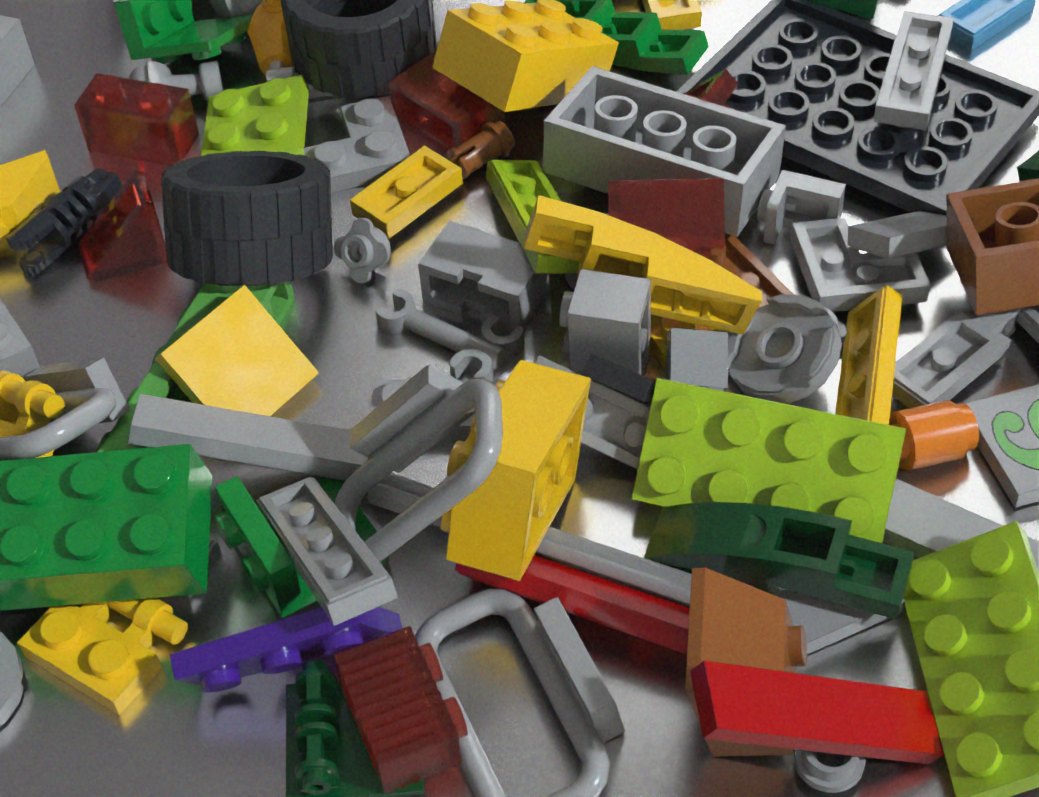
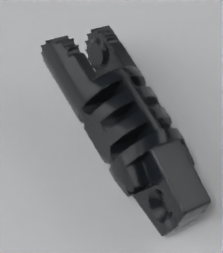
[6,168,124,278]

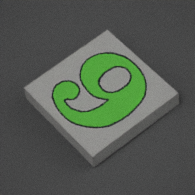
[965,384,1039,508]

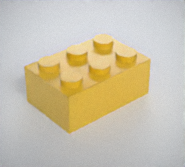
[432,0,619,112]
[441,360,591,581]

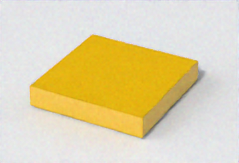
[155,285,319,416]

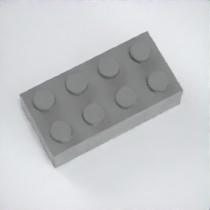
[543,66,786,237]

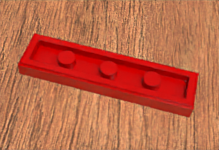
[455,555,690,654]
[690,660,944,764]

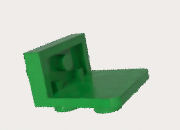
[213,476,389,618]

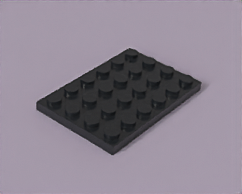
[676,0,1039,216]

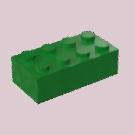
[0,444,212,611]

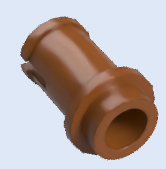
[447,121,515,179]

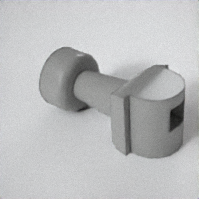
[129,61,223,120]

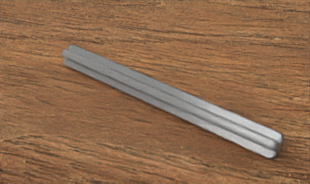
[368,473,692,608]

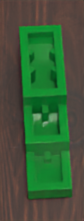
[524,0,709,75]

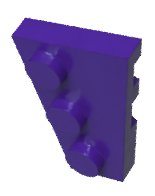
[170,606,405,693]

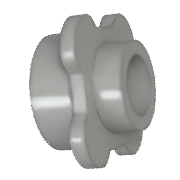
[334,218,391,283]

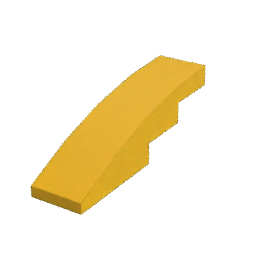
[523,195,762,335]

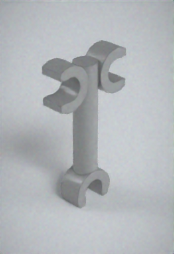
[375,289,525,381]

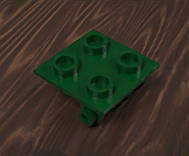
[286,660,425,797]

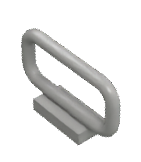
[0,357,130,461]
[334,364,503,562]
[411,589,626,797]

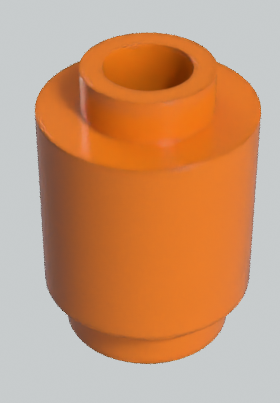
[889,400,979,471]

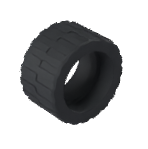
[280,0,437,98]
[161,151,333,287]

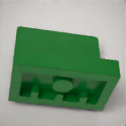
[114,0,253,64]

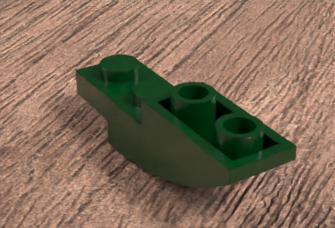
[643,502,915,620]

